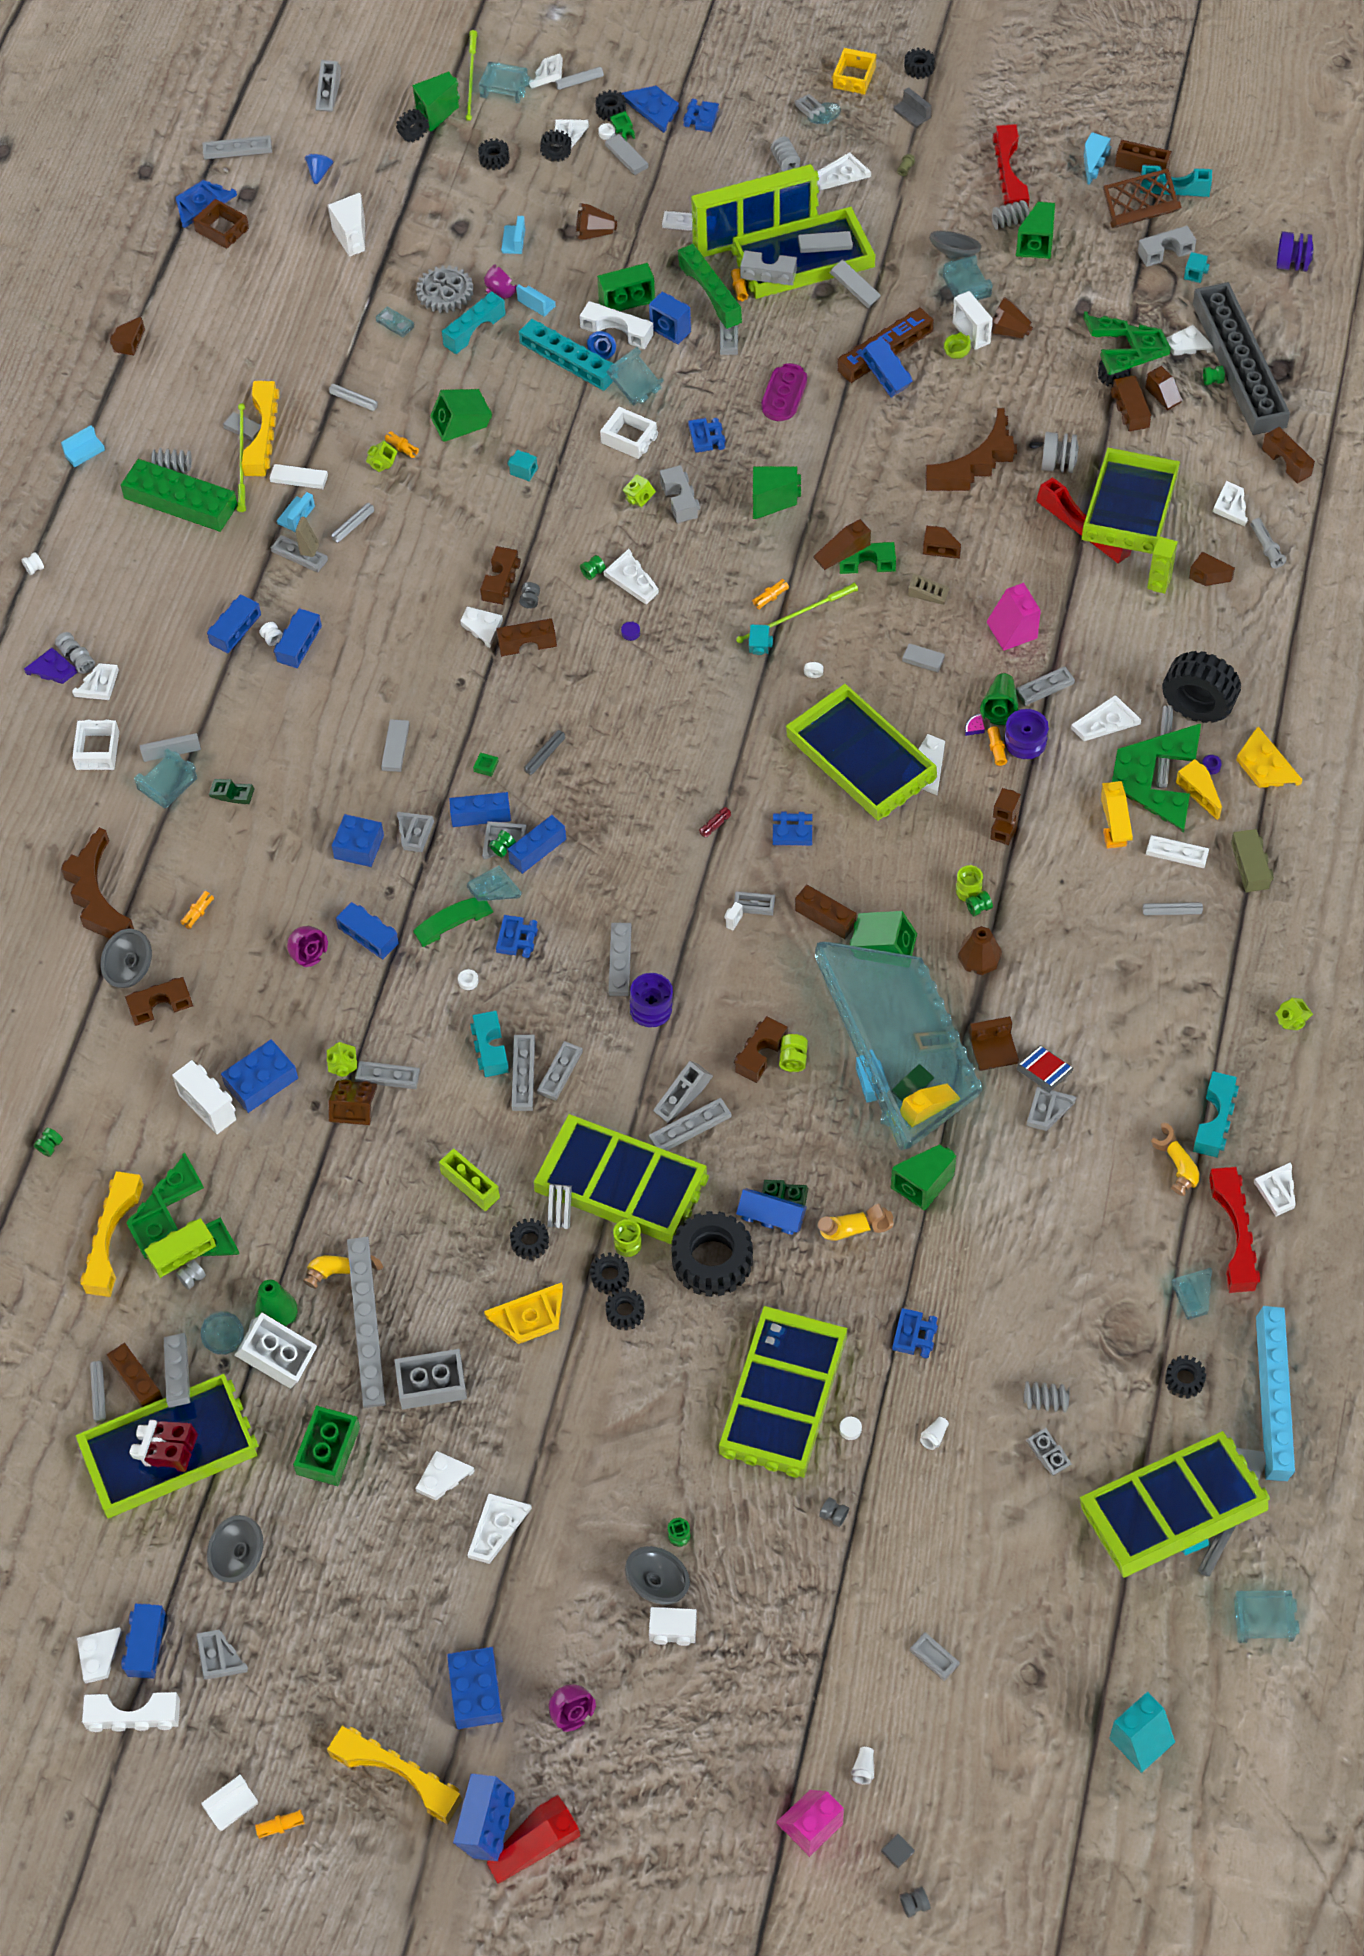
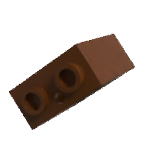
[193,199,249,249]

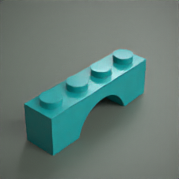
[1140,165,1212,197]
[442,291,506,354]
[1193,1071,1239,1158]

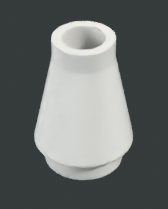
[920,1417,949,1450]
[851,1747,874,1784]

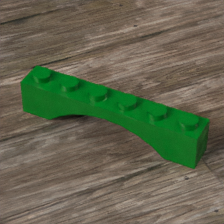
[678,244,742,329]

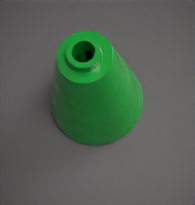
[980,673,1019,725]
[254,1280,298,1327]

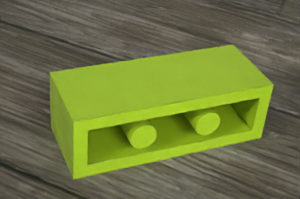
[1147,536,1178,594]
[439,1148,500,1212]
[144,1218,216,1278]

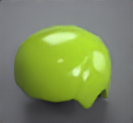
[944,332,971,359]

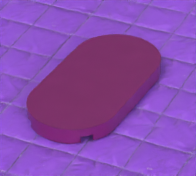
[761,363,807,421]

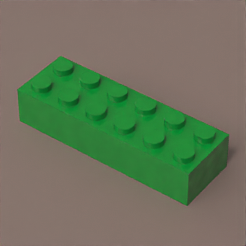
[120,458,238,532]

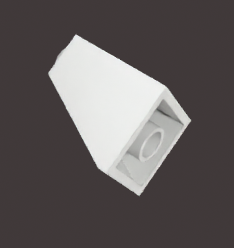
[328,193,365,257]

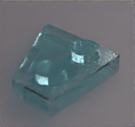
[466,866,522,901]
[1171,1268,1212,1320]

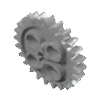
[416,265,474,313]

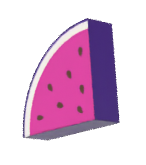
[965,714,985,736]

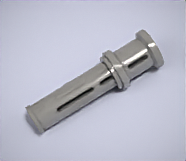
[1250,518,1286,568]

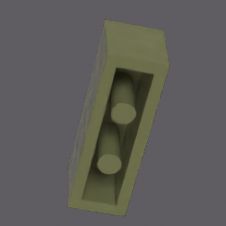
[1231,829,1274,892]

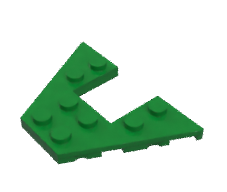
[1083,311,1171,375]
[1112,724,1201,832]
[126,1153,240,1259]

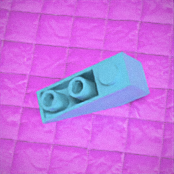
[1084,132,1112,185]

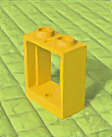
[833,48,876,94]

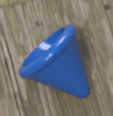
[304,154,333,184]
[587,331,616,360]

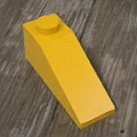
[1176,759,1222,820]
[1101,781,1133,842]
[899,1083,960,1127]

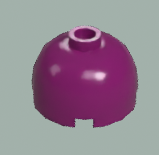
[484,264,517,300]
[287,925,328,967]
[548,1684,596,1732]

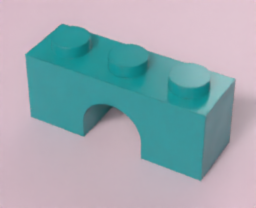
[470,1010,509,1077]

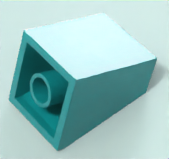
[1109,1691,1175,1773]

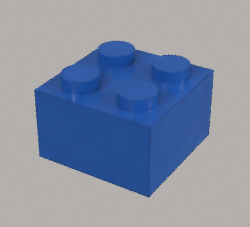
[649,291,691,344]
[332,814,384,867]

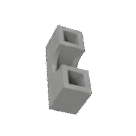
[1138,226,1196,267]
[741,251,797,286]
[660,465,700,523]

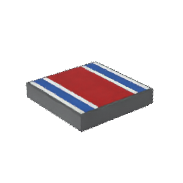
[1016,1045,1074,1092]

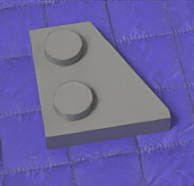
[1026,1087,1076,1131]

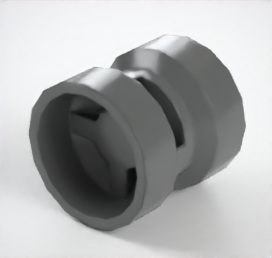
[519,582,540,609]
[819,1497,850,1527]
[899,1886,931,1918]

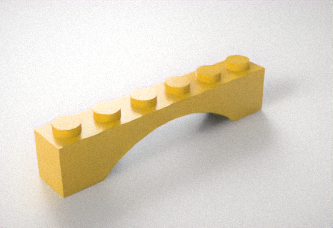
[242,381,279,476]
[80,1171,144,1297]
[327,1726,462,1824]

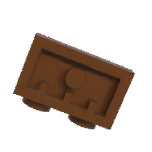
[969,1016,1019,1071]
[329,1079,377,1125]

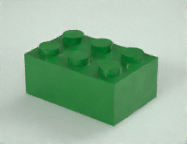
[597,262,655,311]
[293,1405,360,1486]

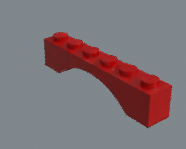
[993,124,1030,208]
[1036,477,1132,563]
[1209,1167,1260,1293]

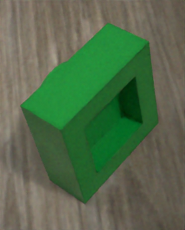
[473,752,499,777]

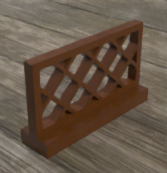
[1103,168,1182,229]

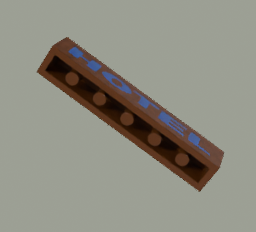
[837,307,934,383]

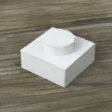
[724,902,743,930]

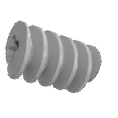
[770,136,800,172]
[992,200,1030,230]
[151,448,192,473]
[1024,1381,1070,1413]

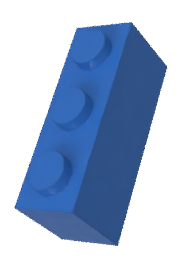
[860,337,913,398]
[207,594,261,653]
[274,608,322,668]
[449,792,511,827]
[508,815,566,874]
[336,902,399,960]
[736,1188,807,1235]
[121,1604,166,1679]

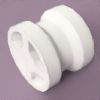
[21,552,44,575]
[260,622,283,646]

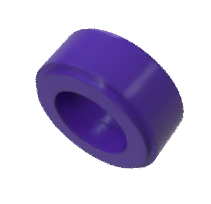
[621,622,640,641]
[1202,755,1222,775]

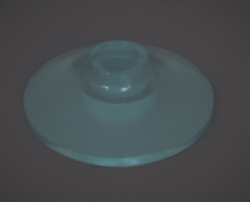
[807,102,841,124]

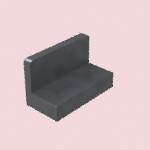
[894,87,931,127]

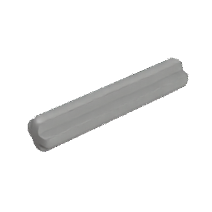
[555,67,603,90]
[329,384,378,411]
[331,503,374,543]
[1142,902,1203,915]
[90,1361,106,1423]

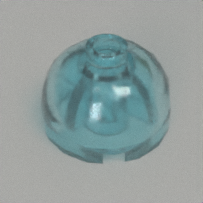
[200,1310,244,1355]

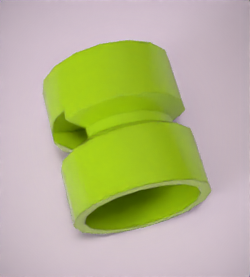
[956,865,983,902]
[779,1034,808,1072]
[613,1219,642,1257]

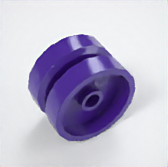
[1004,709,1049,759]

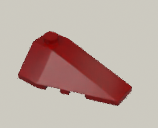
[486,1795,581,1884]

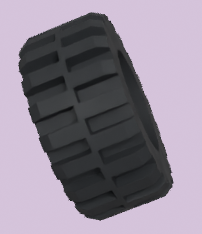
[1162,651,1241,723]
[671,1211,753,1297]

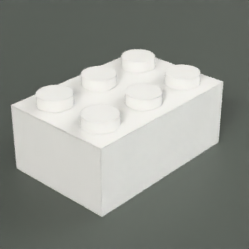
[172,1060,236,1134]
[235,1313,317,1389]

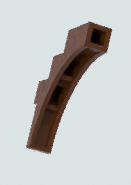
[925,408,1017,491]
[61,827,134,939]

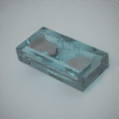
[376,306,414,337]

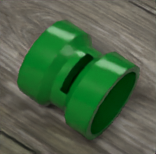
[1203,366,1225,385]
[580,555,606,580]
[489,830,516,858]
[966,890,993,917]
[34,1128,63,1157]
[668,1518,690,1547]

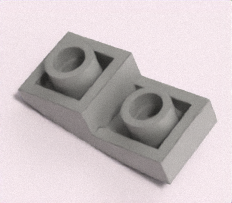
[1026,1428,1071,1476]

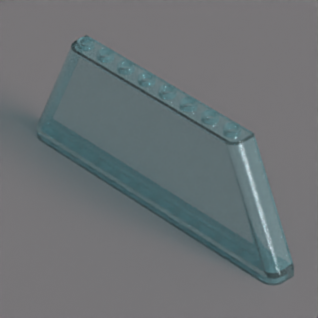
[815,942,982,1150]

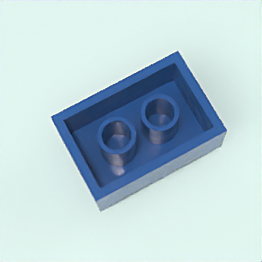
[221,1039,298,1113]
[447,1647,503,1729]
[453,1774,515,1861]

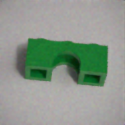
[839,542,896,574]

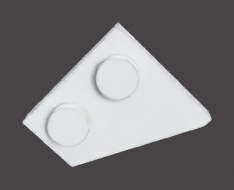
[1166,325,1213,355]
[1212,481,1248,527]
[461,607,503,648]
[416,1451,475,1500]
[77,1627,122,1684]

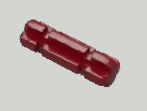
[699,807,731,838]

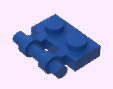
[683,99,719,132]
[688,418,726,453]
[773,811,812,846]
[496,915,538,958]
[892,1308,938,1358]

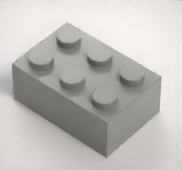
[394,1349,467,1410]

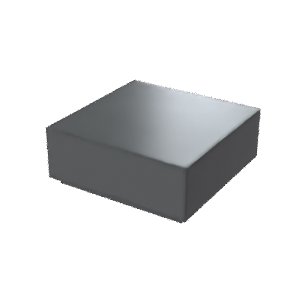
[881,1834,915,1869]

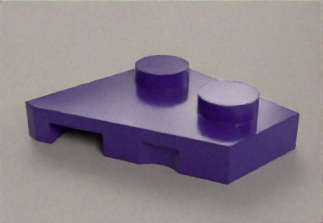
[24,648,77,684]

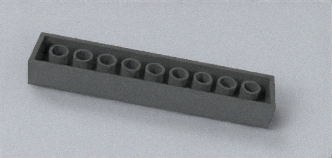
[1193,282,1290,435]

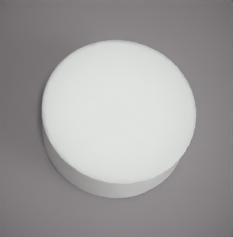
[598,123,616,140]
[804,662,823,678]
[458,969,479,990]
[840,1417,862,1440]

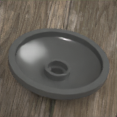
[929,231,981,259]
[101,929,152,988]
[207,1515,263,1583]
[625,1546,690,1604]

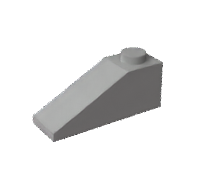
[315,60,341,112]
[653,1061,713,1123]

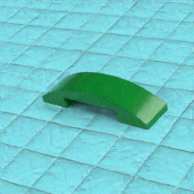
[413,896,493,947]

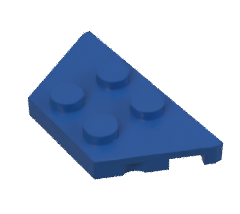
[622,86,679,133]
[176,180,237,228]

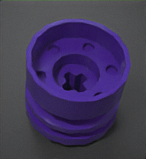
[1276,231,1314,272]
[630,973,673,1027]

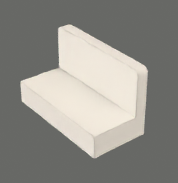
[201,1775,258,1831]

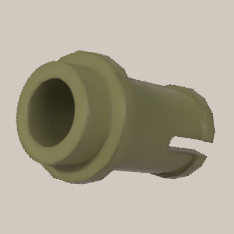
[897,154,915,176]

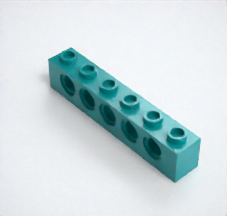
[519,319,617,391]

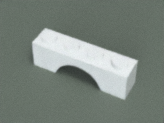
[580,301,653,349]
[82,1692,180,1732]

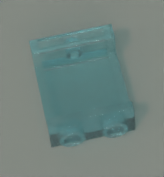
[479,62,530,103]
[943,255,992,300]
[606,347,664,406]
[134,749,197,809]
[1234,1591,1299,1643]

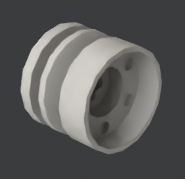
[1041,432,1079,473]

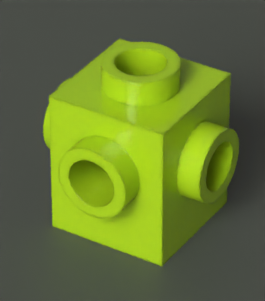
[366,441,398,472]
[623,474,656,508]
[1275,997,1313,1030]
[326,1042,357,1077]

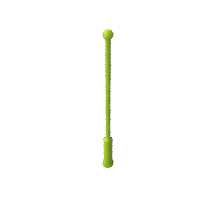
[465,30,478,121]
[237,403,246,512]
[736,582,858,643]

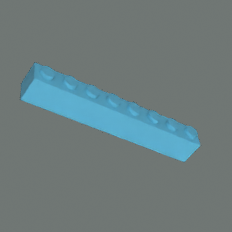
[1256,1306,1295,1482]

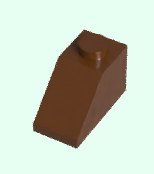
[110,317,145,356]
[1145,365,1182,411]
[923,525,961,559]
[1189,552,1235,586]

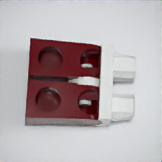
[130,1420,198,1472]

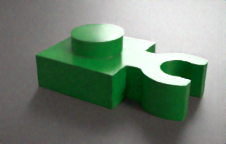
[610,111,635,141]

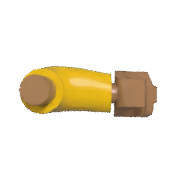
[1151,1123,1199,1196]
[818,1203,894,1241]
[303,1255,383,1289]

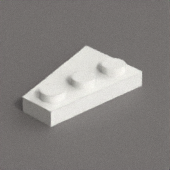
[817,152,871,191]
[604,549,659,604]
[1071,695,1141,741]
[902,734,945,795]
[468,1494,532,1564]

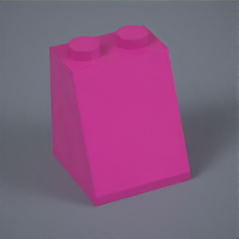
[987,583,1041,651]
[776,1789,844,1857]

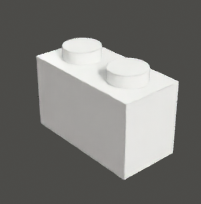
[649,1607,697,1646]

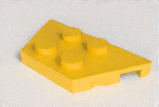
[1236,727,1303,788]
[484,1282,563,1344]

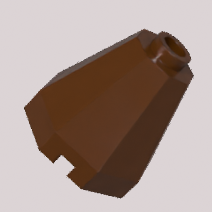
[576,203,617,240]
[991,297,1033,338]
[958,926,1002,975]

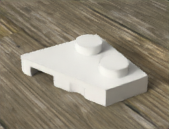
[529,53,562,88]
[553,119,589,148]
[72,663,119,700]
[1254,1163,1295,1216]

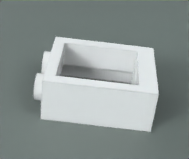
[952,291,992,350]
[600,407,658,459]
[72,720,119,770]

